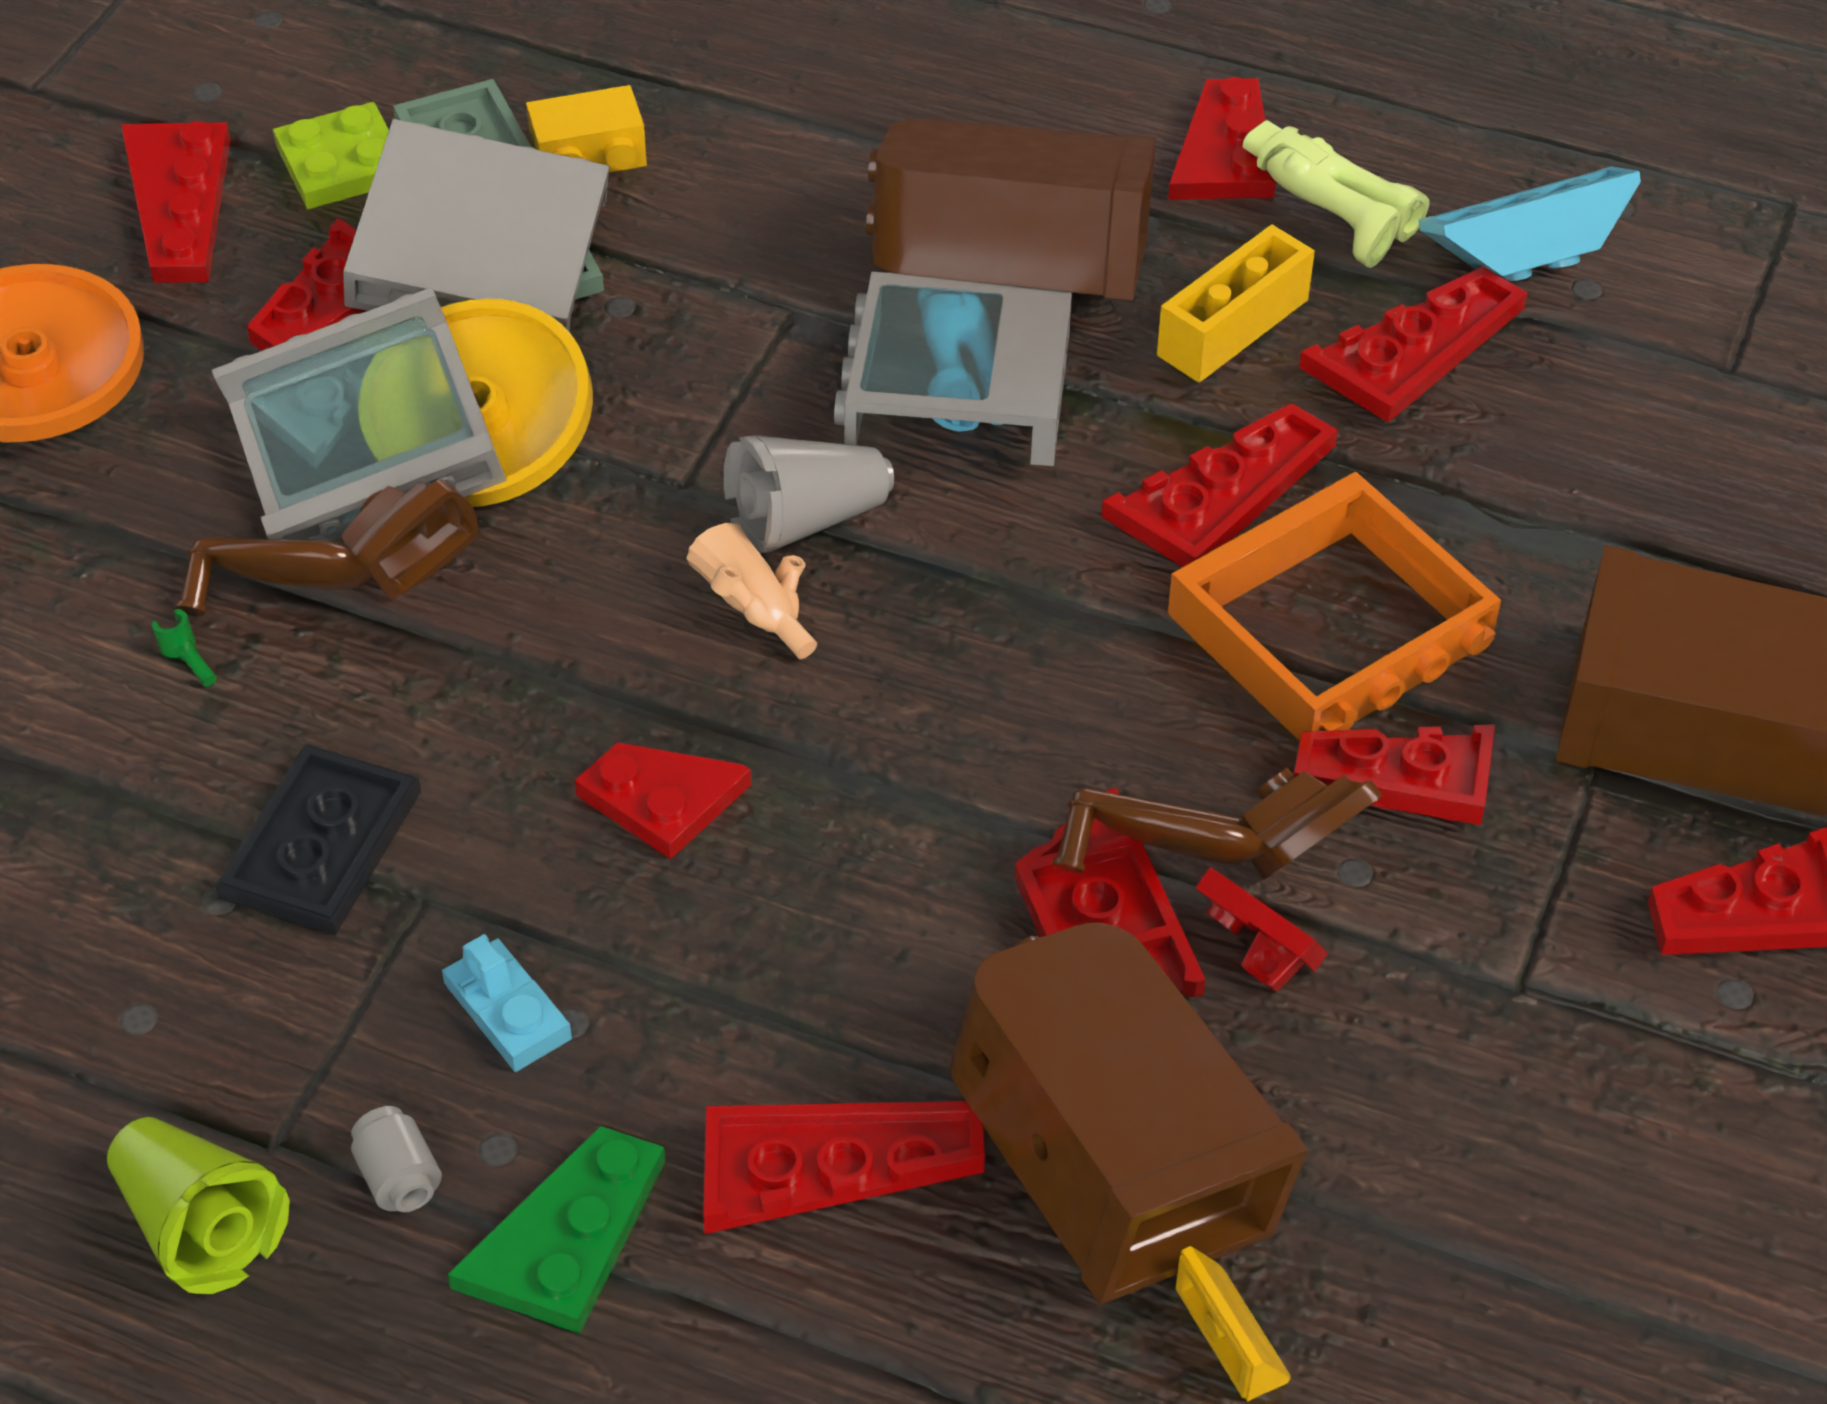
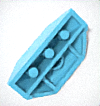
[1418,166,1641,281]

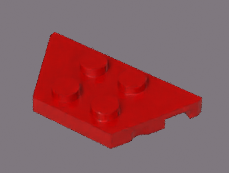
[1014,788,1206,997]

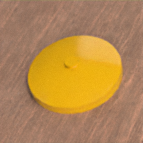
[360,299,593,507]

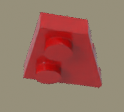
[575,742,751,859]

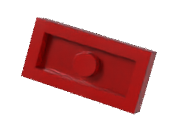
[1195,867,1328,992]

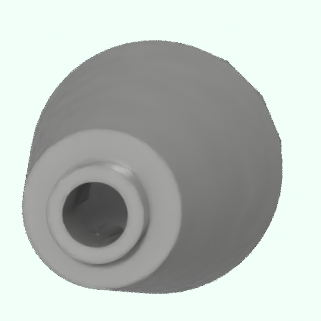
[724,435,894,553]

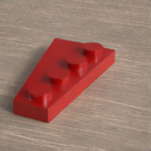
[121,121,231,283]
[1299,267,1528,423]
[1101,403,1338,567]

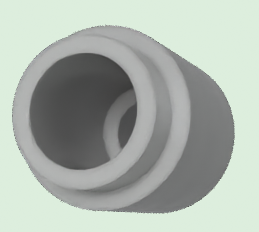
[351,1106,442,1212]

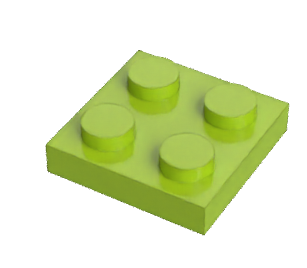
[273,102,389,210]

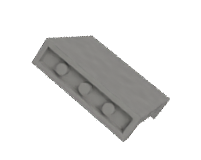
[343,119,609,332]

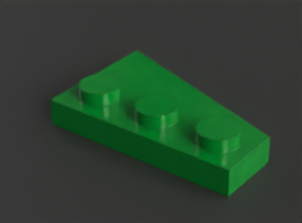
[447,1126,666,1334]

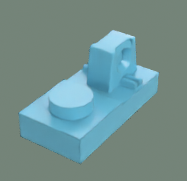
[442,934,572,1072]

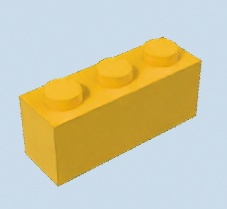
[1157,224,1315,383]

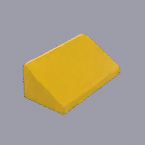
[1175,1246,1291,1402]

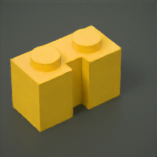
[526,85,647,173]

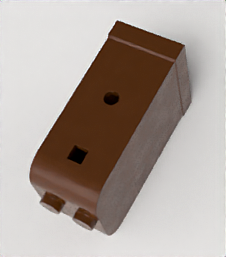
[866,119,1156,301]
[1555,545,1827,815]
[950,923,1308,1305]

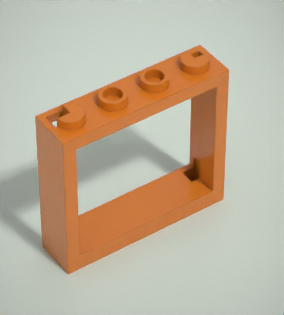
[1168,471,1501,741]

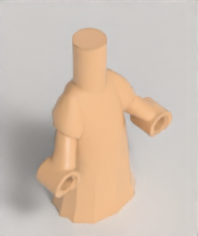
[686,523,817,659]

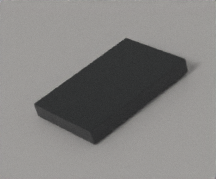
[215,744,421,936]

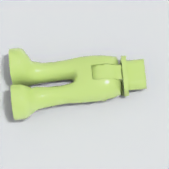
[1242,120,1430,268]

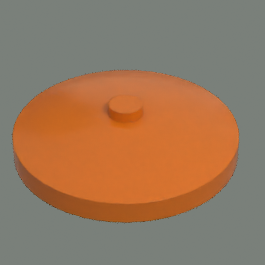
[0,264,144,442]

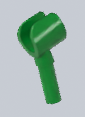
[152,609,217,687]

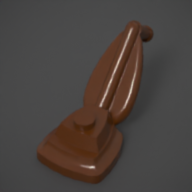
[175,480,478,616]
[1052,767,1383,880]

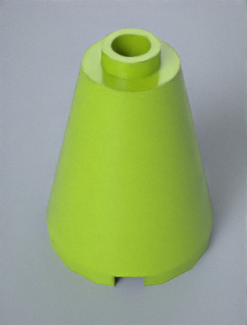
[107,1117,290,1294]

